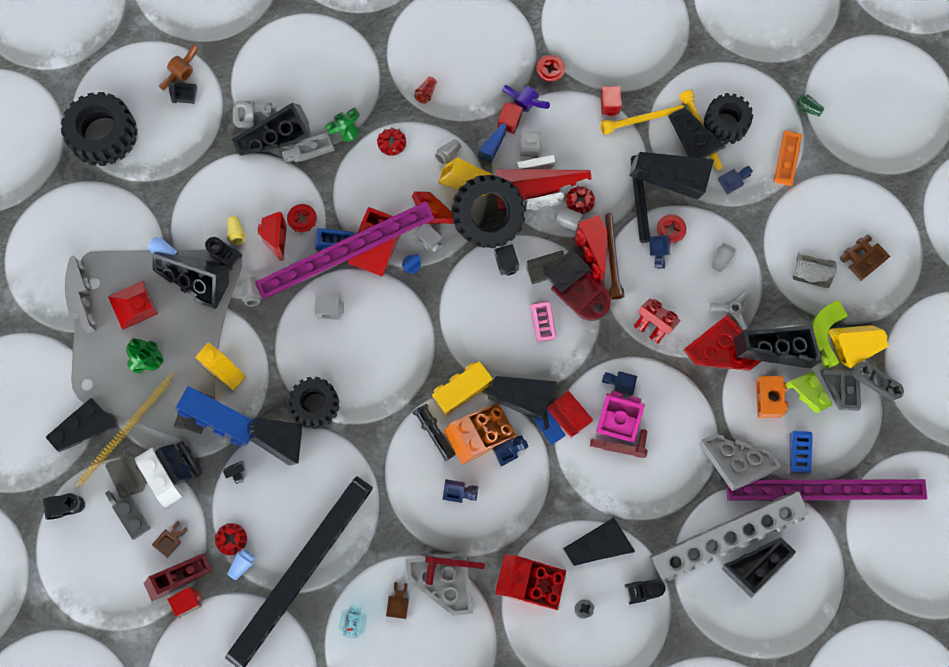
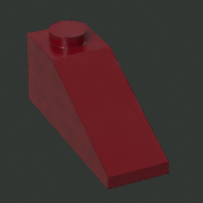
[143,553,212,601]

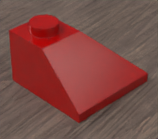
[258,212,287,261]
[108,281,158,330]

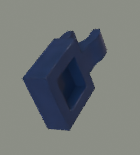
[718,166,753,195]
[650,235,670,269]
[602,371,638,396]
[492,435,529,467]
[443,479,479,503]

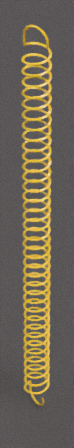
[74,373,175,489]

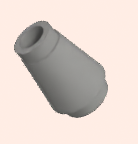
[435,139,461,165]
[711,243,736,272]
[242,277,262,306]

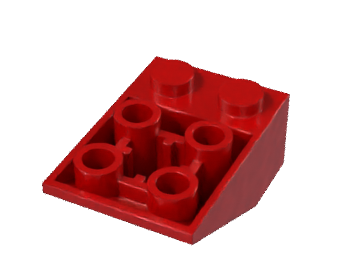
[348,207,400,277]
[574,215,607,284]
[495,554,567,610]

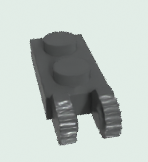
[105,483,151,540]

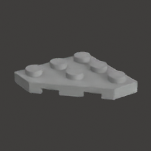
[699,434,782,491]
[406,552,473,616]

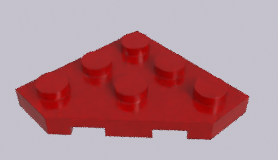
[683,314,762,371]

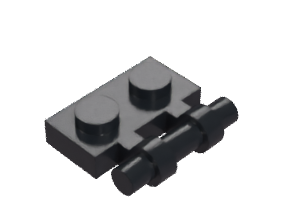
[155,441,202,485]

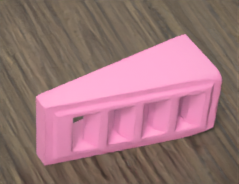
[529,301,556,342]

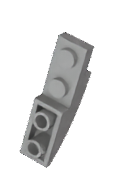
[65,256,96,334]

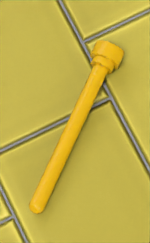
[679,89,723,170]
[600,105,685,135]

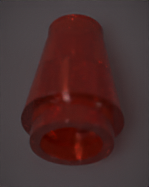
[414,76,437,104]

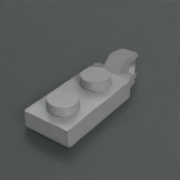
[282,132,335,163]

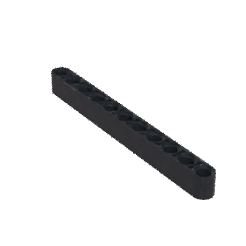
[225,476,373,667]

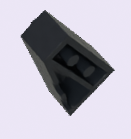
[488,376,557,421]
[722,537,796,598]

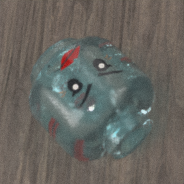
[339,606,367,638]

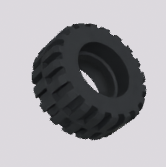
[61,92,138,166]
[451,175,526,248]

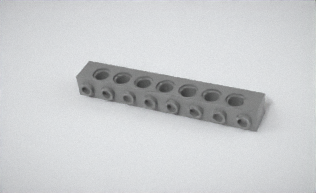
[649,491,809,581]

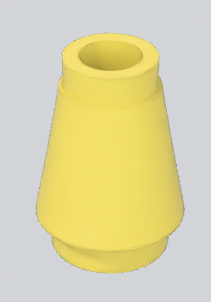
[227,216,246,245]

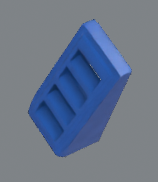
[478,123,506,163]
[315,228,355,250]
[790,431,813,473]

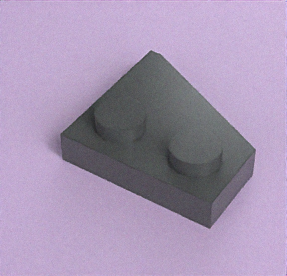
[821,369,861,411]

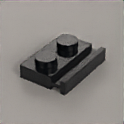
[544,249,591,294]

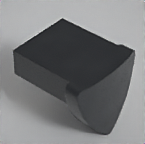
[168,81,198,104]

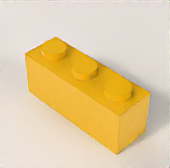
[432,361,493,417]

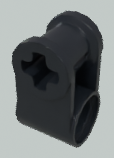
[205,237,243,271]
[43,493,85,520]
[625,579,666,605]

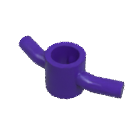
[502,85,550,112]

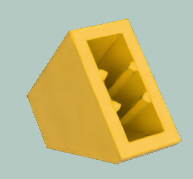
[438,157,495,197]
[828,325,889,368]
[195,342,246,391]

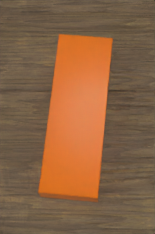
[773,130,803,186]

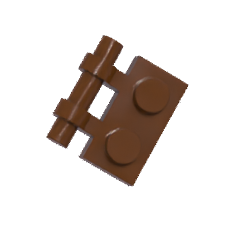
[840,235,891,281]

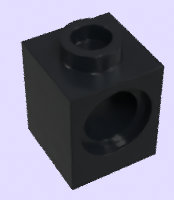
[494,244,519,276]

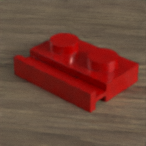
[546,390,593,438]

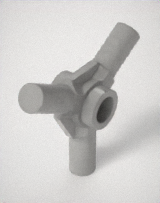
[710,289,750,332]

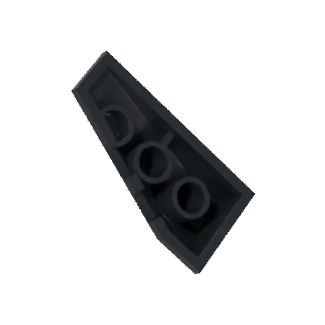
[232,102,311,156]
[153,252,229,309]

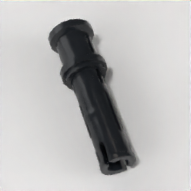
[413,404,456,461]

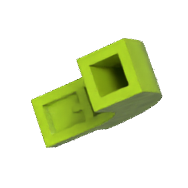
[810,300,848,370]

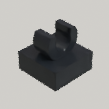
[223,461,245,484]

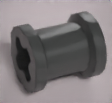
[574,599,594,619]

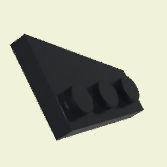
[668,107,726,158]
[46,398,117,452]
[563,517,635,566]

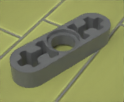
[852,362,904,401]

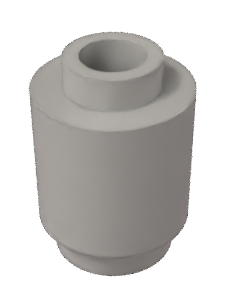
[556,208,586,232]

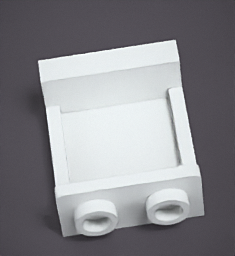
[517,155,564,210]

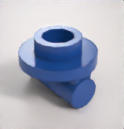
[402,254,421,274]

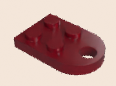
[551,272,611,321]

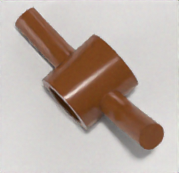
[159,44,199,91]

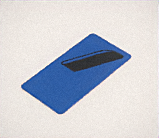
[533,409,566,445]

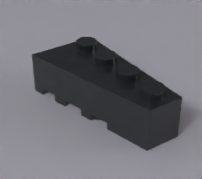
[629,152,714,200]
[733,325,822,369]

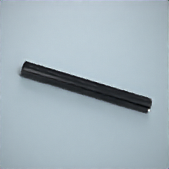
[630,155,650,243]

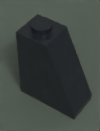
[247,417,303,466]

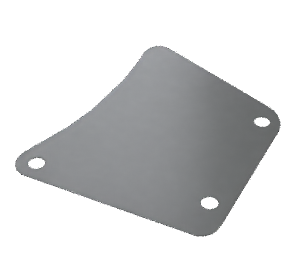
[71,249,242,446]

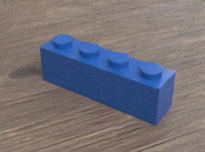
[175,386,252,447]

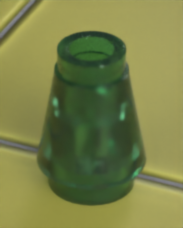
[795,94,825,117]

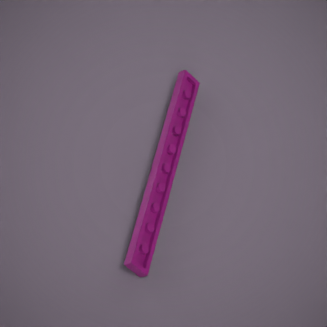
[255,201,435,299]
[726,479,927,501]

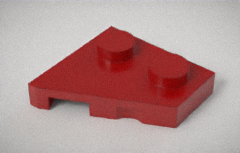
[411,191,454,224]

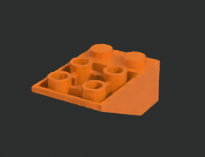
[444,403,517,465]

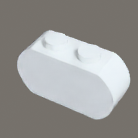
[135,447,183,508]

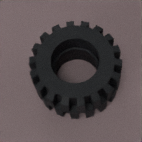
[703,93,753,144]
[288,377,340,429]

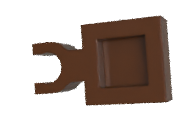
[152,520,188,559]
[386,582,409,619]

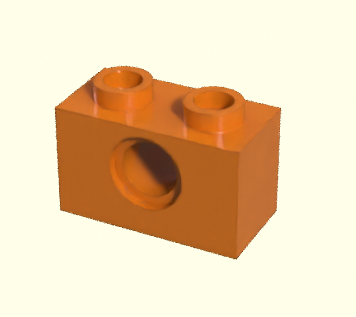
[756,376,788,418]

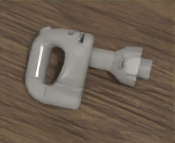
[233,101,277,129]

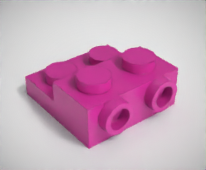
[596,391,645,443]

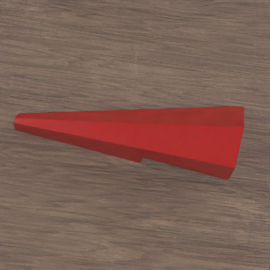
[496,169,592,211]

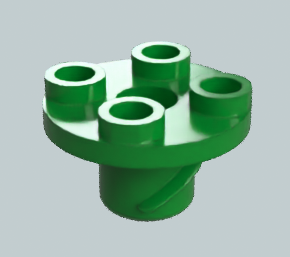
[324,107,360,142]
[126,338,164,374]

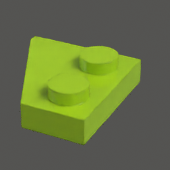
[785,371,833,413]

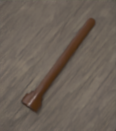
[605,213,625,300]

